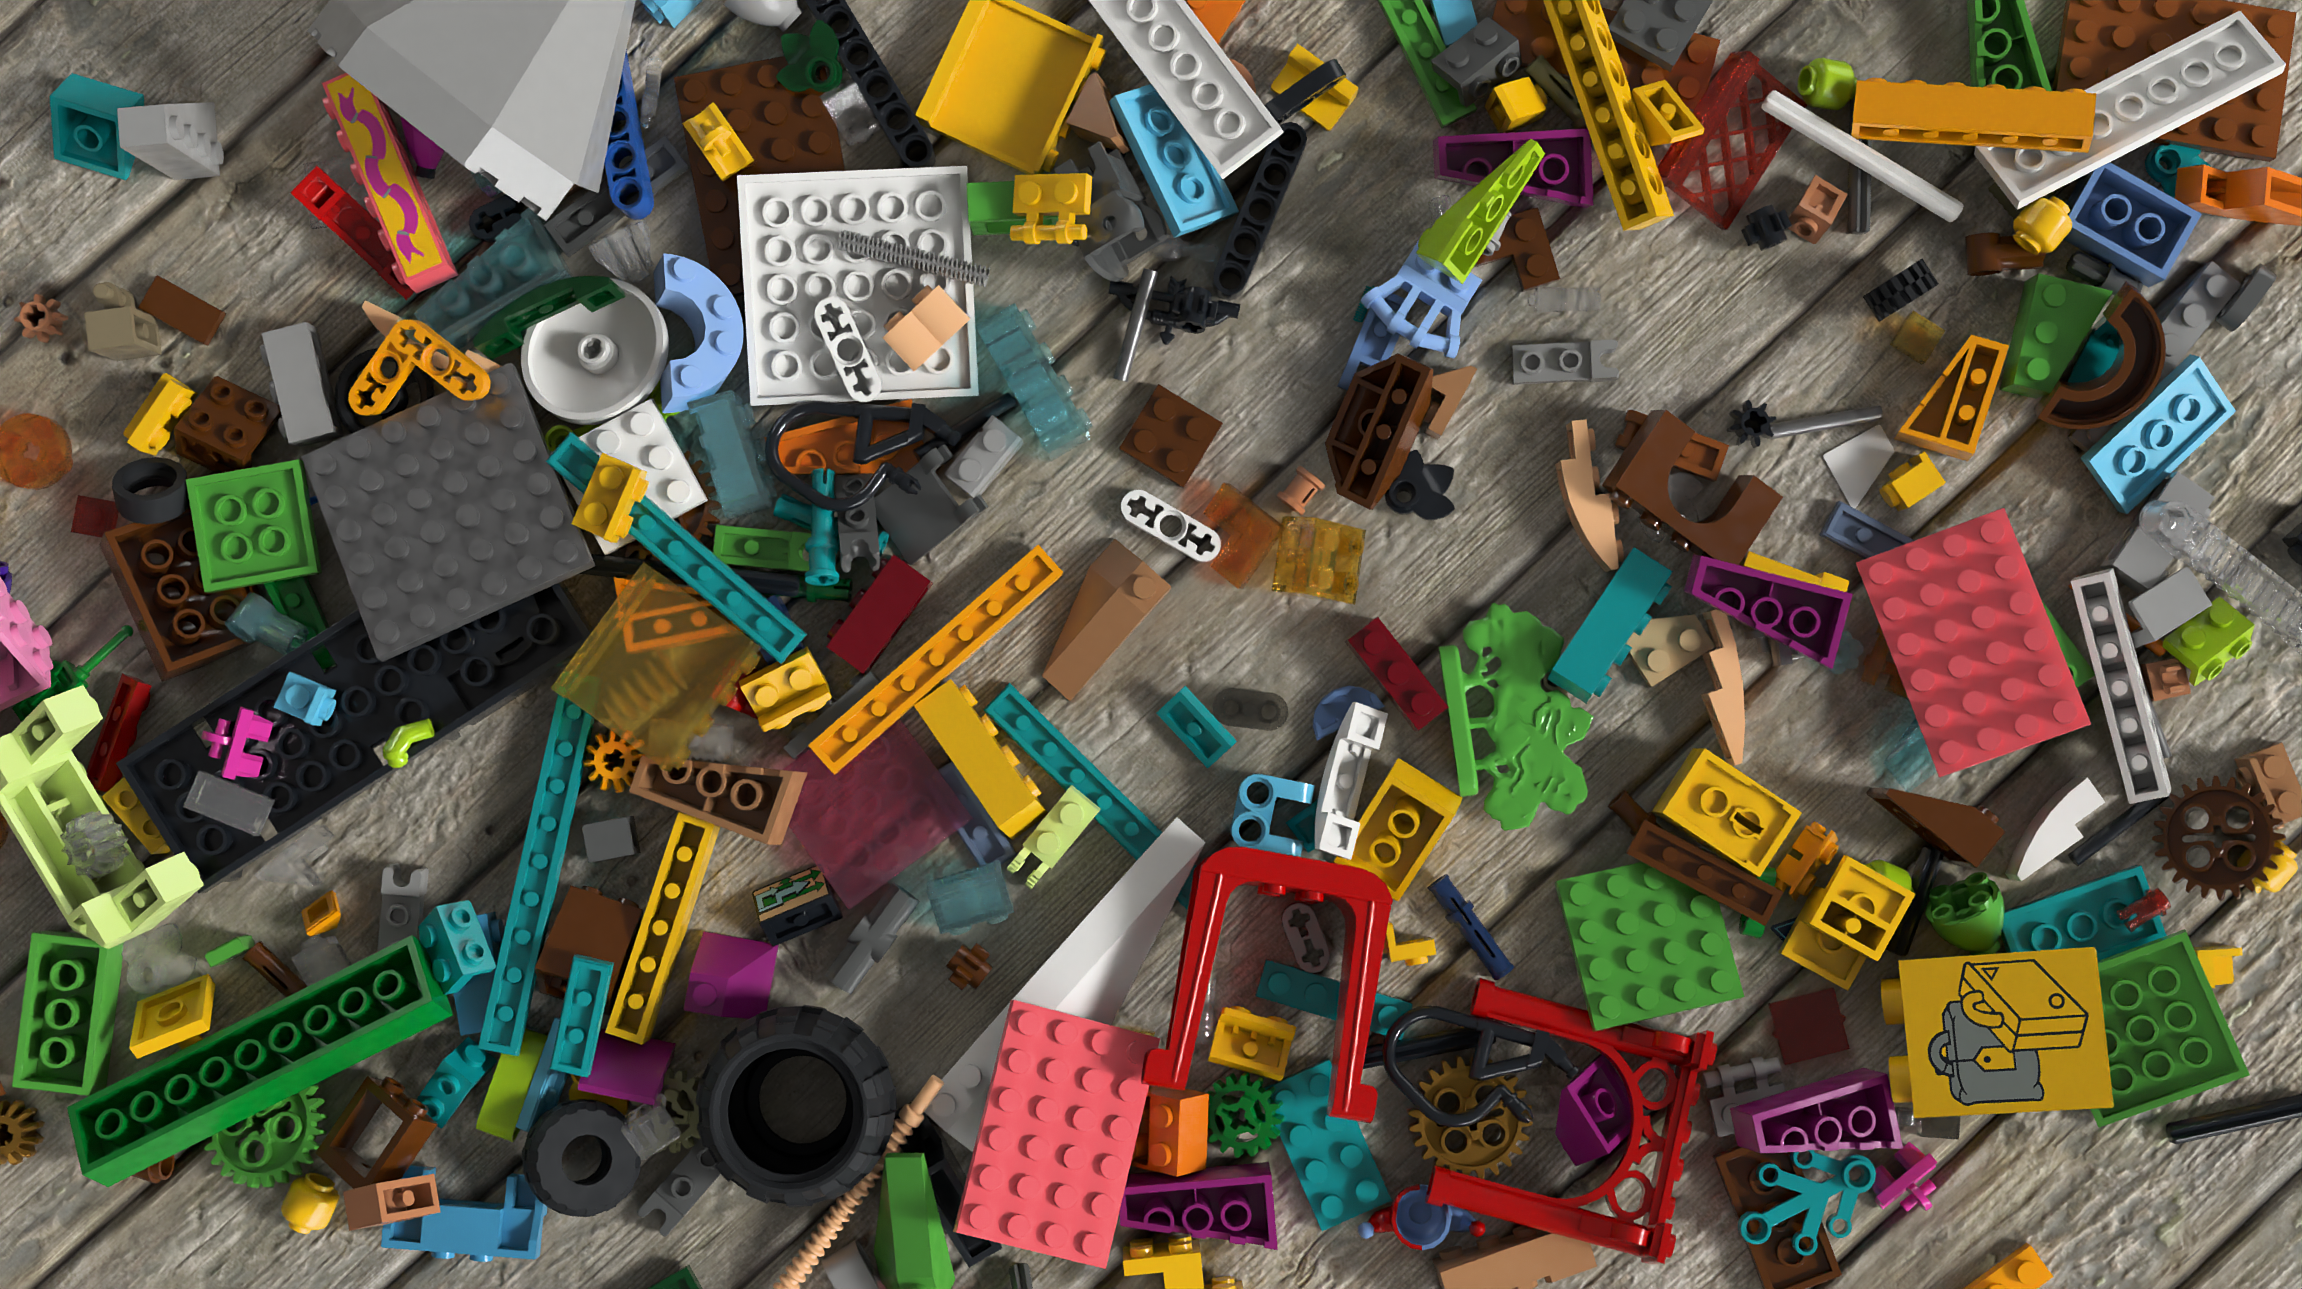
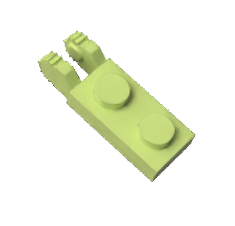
[1007,785,1101,889]

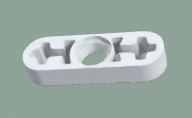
[814,297,882,402]
[1121,490,1221,563]

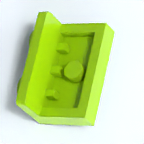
[2162,596,2255,686]

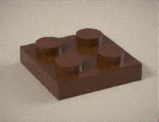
[1119,384,1223,489]

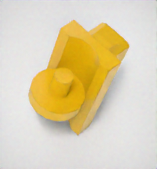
[682,102,754,181]

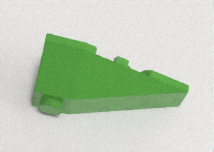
[874,1153,955,1289]

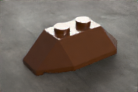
[1325,353,1433,510]

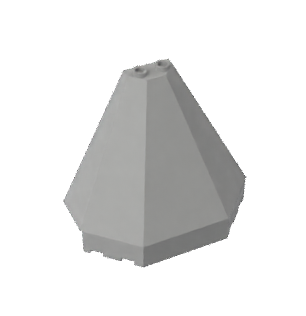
[307,0,636,221]

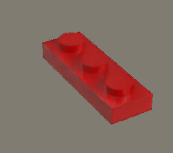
[86,673,152,792]

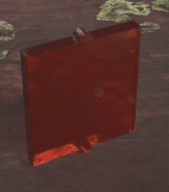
[1768,987,1850,1065]

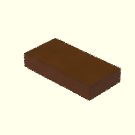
[138,275,227,346]

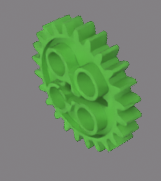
[204,1085,328,1188]

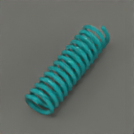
[1353,286,1375,322]

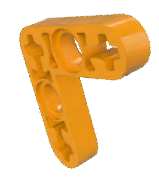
[348,319,490,416]

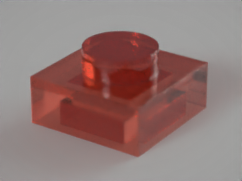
[71,495,119,538]

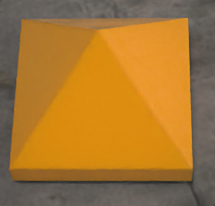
[301,890,341,937]

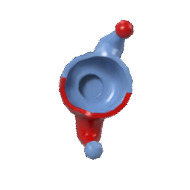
[1358,1184,1486,1250]

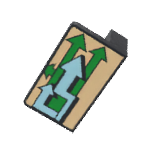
[752,864,843,947]

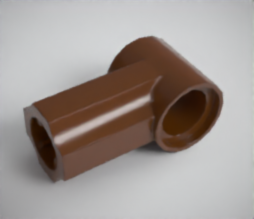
[1965,232,2046,276]

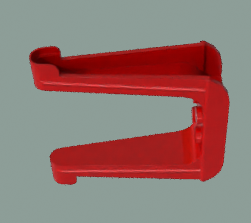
[1141,847,1393,1123]

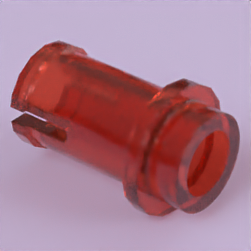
[2117,888,2171,933]

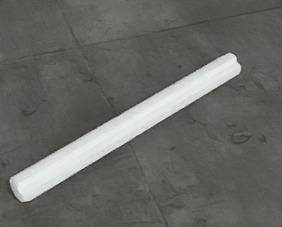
[1761,90,1964,222]

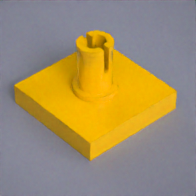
[129,974,216,1059]

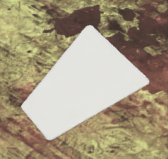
[1823,425,1895,509]

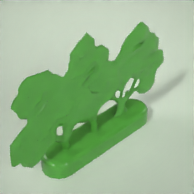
[1439,603,1594,831]

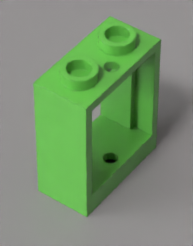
[967,181,1059,236]

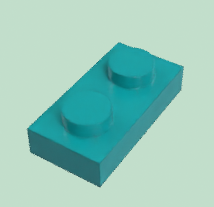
[1156,686,1237,769]

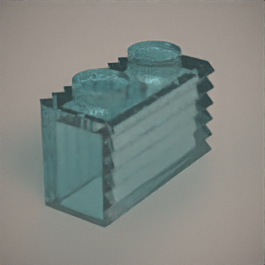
[927,860,1014,935]

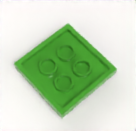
[186,459,322,593]

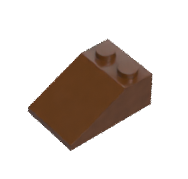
[1866,787,2005,868]

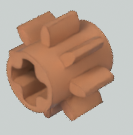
[14,294,68,343]

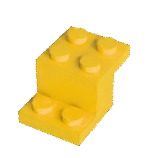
[1778,855,1915,991]
[1123,1234,1243,1289]

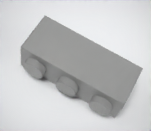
[260,322,344,447]
[2100,471,2215,593]

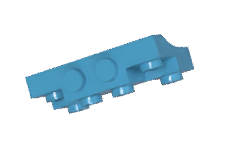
[381,1165,547,1262]

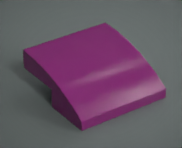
[578,1028,676,1105]

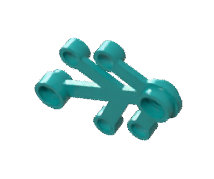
[1738,1150,1876,1256]

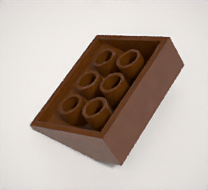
[99,504,277,682]

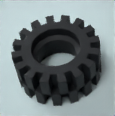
[1863,259,1939,322]

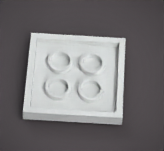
[550,399,708,555]

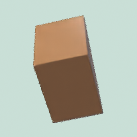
[1066,72,1130,154]

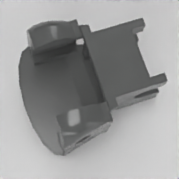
[1054,141,1167,282]

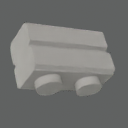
[944,415,1024,499]

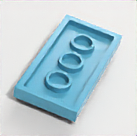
[1109,84,1239,238]
[2081,354,2236,514]

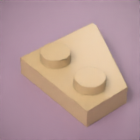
[1626,614,1715,687]

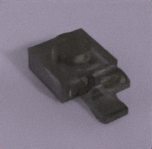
[1894,1106,1961,1140]

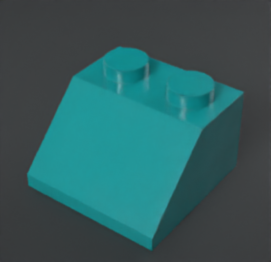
[49,73,144,180]

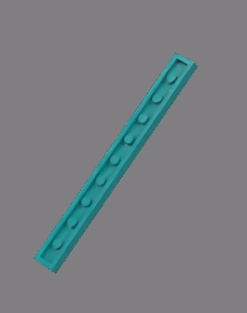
[478,671,603,1056]

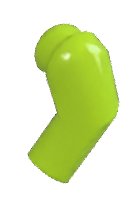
[382,718,434,768]

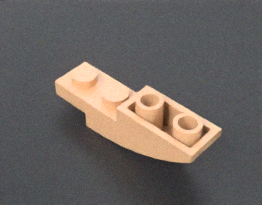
[1555,419,1624,572]

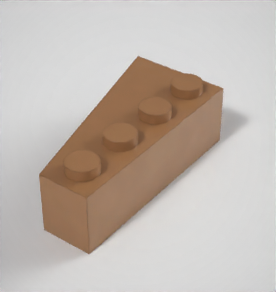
[1432,1225,1597,1289]

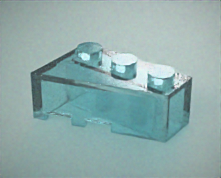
[687,390,777,520]

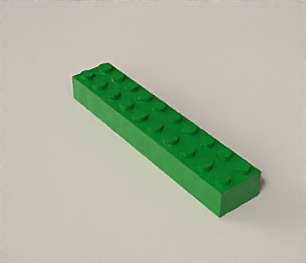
[67,935,453,1187]

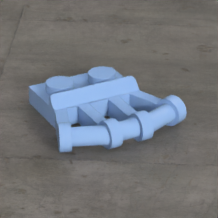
[1361,240,1482,359]

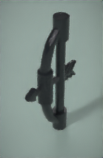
[1108,276,1240,345]

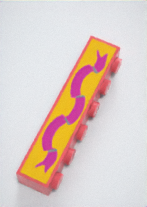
[322,73,458,294]

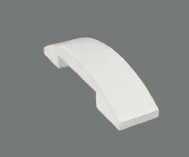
[1314,702,1388,860]

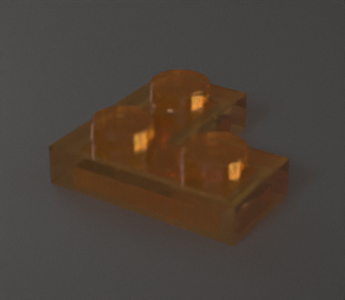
[1203,482,1286,589]

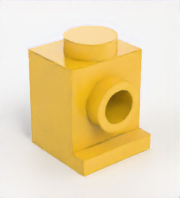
[1879,451,1946,511]

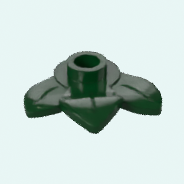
[776,20,842,92]

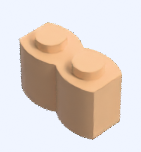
[882,285,971,371]

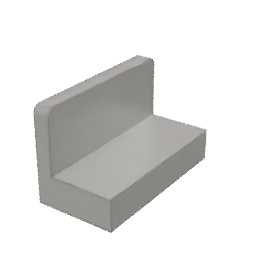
[2128,567,2212,648]

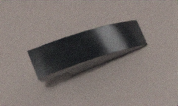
[893,1102,1002,1268]

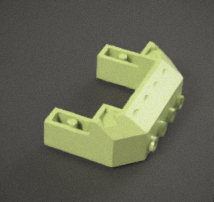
[0,685,204,949]

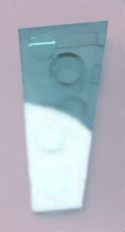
[414,208,574,356]
[975,303,1093,461]

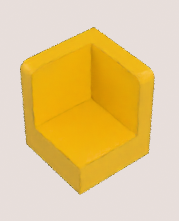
[2193,945,2243,988]

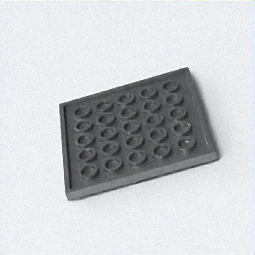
[302,363,595,662]

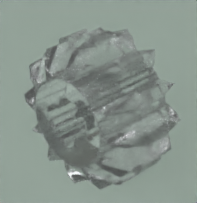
[60,811,129,879]

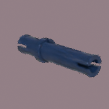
[1427,874,1514,981]

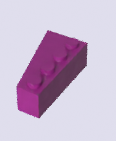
[1433,128,1594,208]
[1684,554,1853,669]
[1730,1068,1903,1153]
[1119,1162,1278,1250]

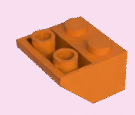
[1130,1086,1209,1177]

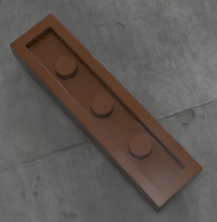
[1626,819,1783,926]

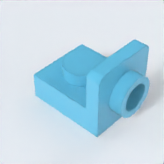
[273,672,336,726]

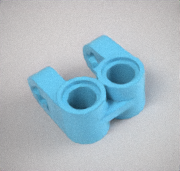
[1231,774,1315,857]

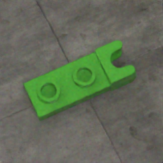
[713,525,811,572]

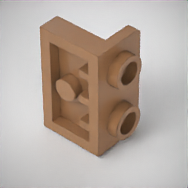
[2234,742,2302,830]

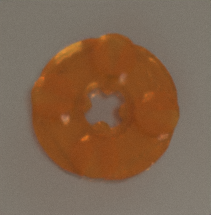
[0,413,73,490]

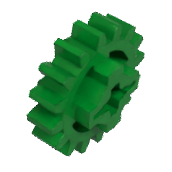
[1207,1072,1285,1158]

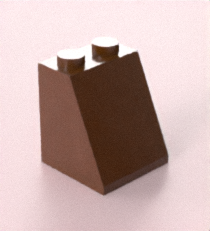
[535,885,644,1016]

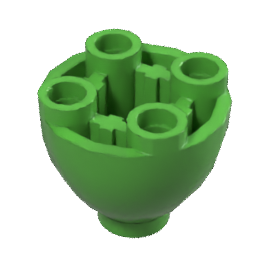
[1925,872,2005,955]

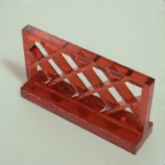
[1657,51,1807,230]

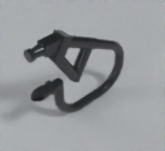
[765,401,962,512]
[1382,1005,1580,1127]

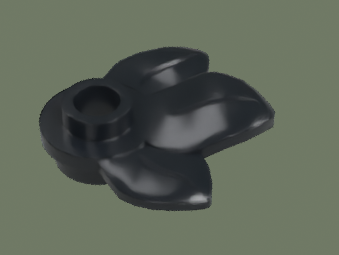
[1385,450,1455,520]

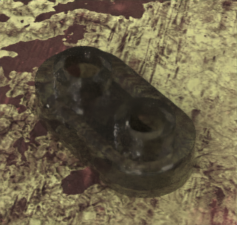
[1212,688,1288,731]

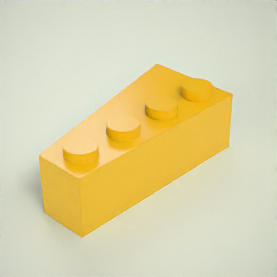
[913,679,1048,840]

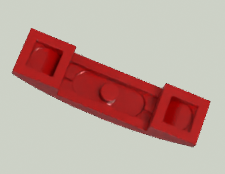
[290,165,414,301]

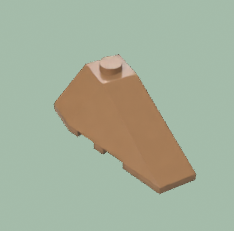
[1042,539,1171,701]

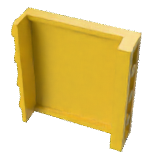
[915,0,1107,174]

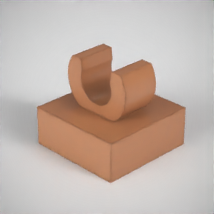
[2141,658,2191,701]

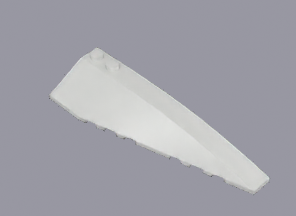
[924,817,1206,1152]

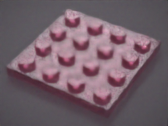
[783,718,974,910]

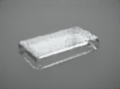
[183,771,275,836]

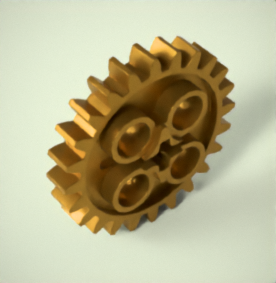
[1407,1054,1533,1179]

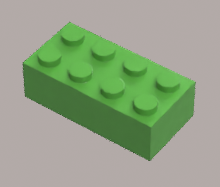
[12,930,125,1096]

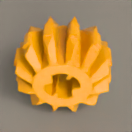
[583,728,650,793]

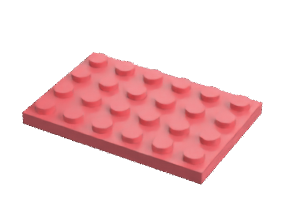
[1856,508,2091,778]
[953,1000,1160,1269]

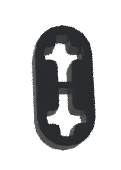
[469,194,540,243]

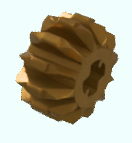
[0,1100,45,1165]

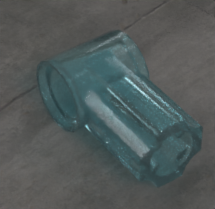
[225,592,309,655]

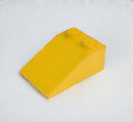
[1333,758,1463,902]

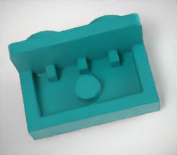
[418,900,496,995]

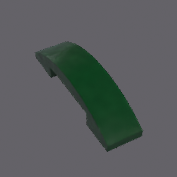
[473,276,626,360]

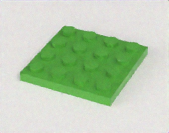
[1555,848,1744,1032]
[2091,929,2250,1128]

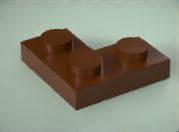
[1475,207,1560,292]

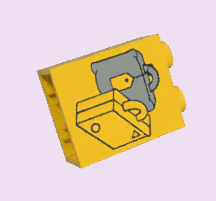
[1881,947,2114,1118]

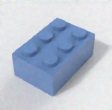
[2063,162,2202,288]

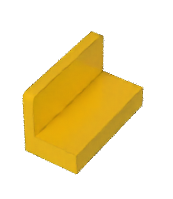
[1271,43,1359,131]

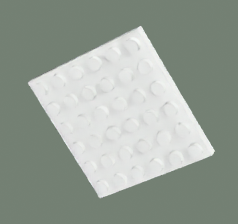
[737,166,979,406]

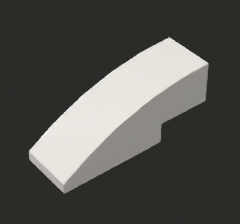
[2005,777,2105,881]

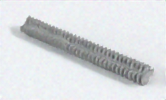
[837,230,991,287]

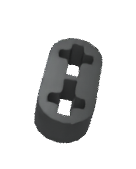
[2215,264,2277,332]

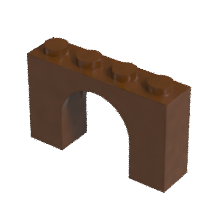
[1602,409,1783,565]

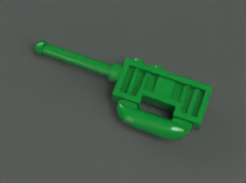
[12,625,134,722]

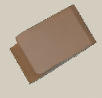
[1423,365,1477,440]

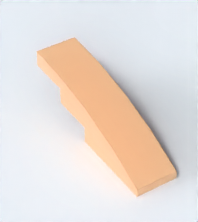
[1701,608,1745,766]

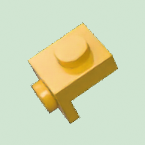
[1383,921,1437,966]

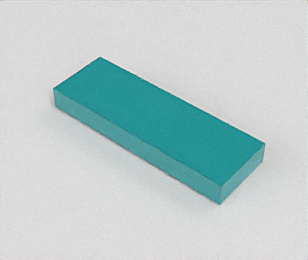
[549,954,614,1078]

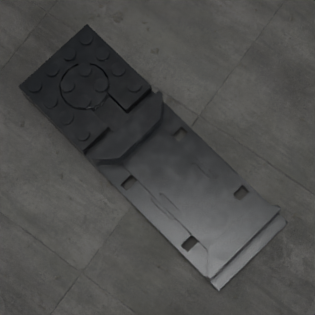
[116,581,602,894]

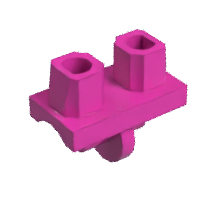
[201,707,273,780]
[1871,1142,1937,1212]

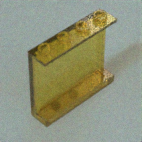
[551,562,762,772]

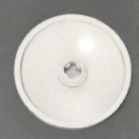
[521,278,669,425]

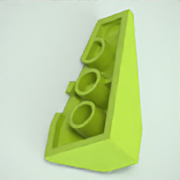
[1416,139,1545,284]

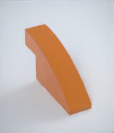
[2175,164,2302,226]

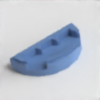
[1312,686,1385,741]

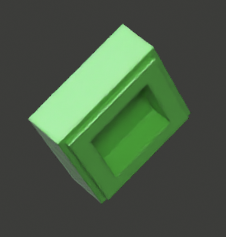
[205,935,255,967]

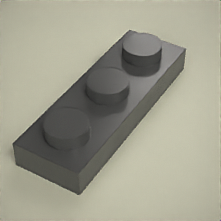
[783,672,881,760]

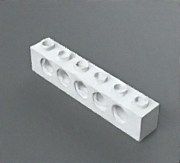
[2071,568,2172,804]

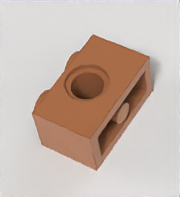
[343,1174,441,1231]

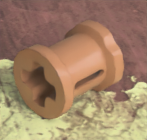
[1276,466,1326,516]

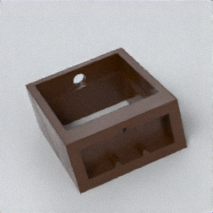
[315,1076,438,1189]

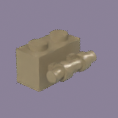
[81,282,162,361]

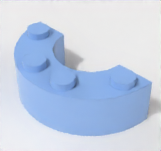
[653,253,743,413]

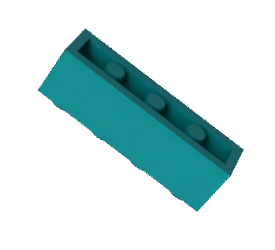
[1548,547,1673,704]

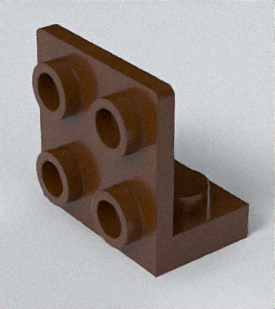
[174,376,281,473]

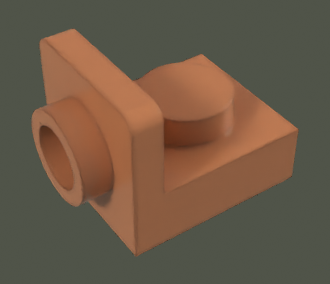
[1789,175,1848,244]

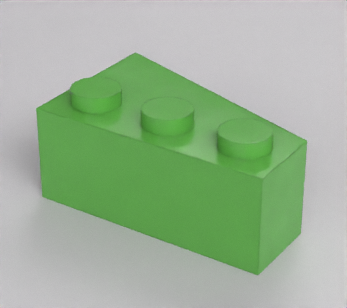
[2000,273,2113,399]

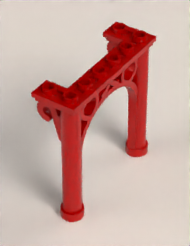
[1425,978,1717,1264]

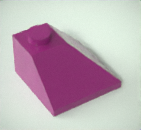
[684,931,779,1019]
[1555,1054,1631,1167]

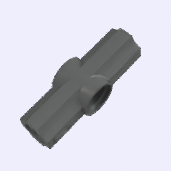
[825,882,920,995]

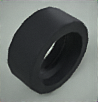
[112,457,190,524]

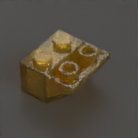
[1272,516,1366,605]

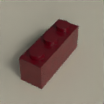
[826,554,934,675]
[1345,617,1449,731]

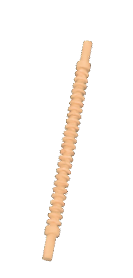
[773,1075,944,1289]

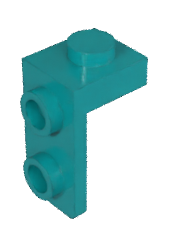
[2067,316,2119,382]
[416,1037,497,1128]

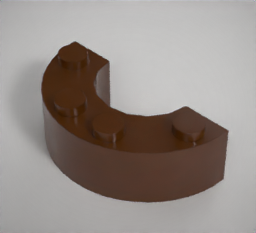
[2034,281,2166,429]

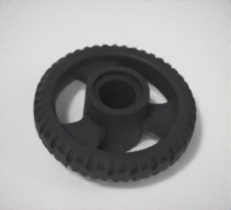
[334,348,435,433]

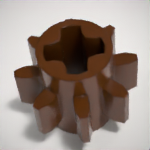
[945,943,993,990]

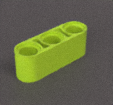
[476,1028,548,1142]

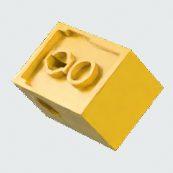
[1651,748,1802,877]

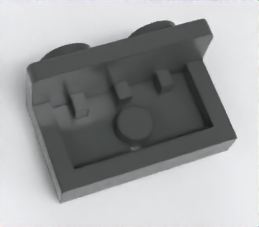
[1431,16,1522,107]

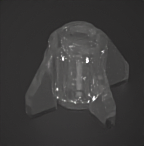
[588,218,654,284]

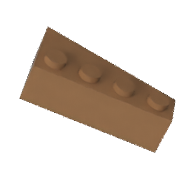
[629,756,807,845]

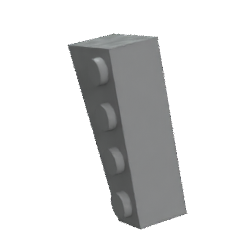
[117,102,224,180]

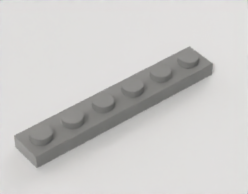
[2067,261,2242,453]

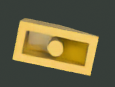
[1485,77,1548,133]
[1632,80,1705,146]

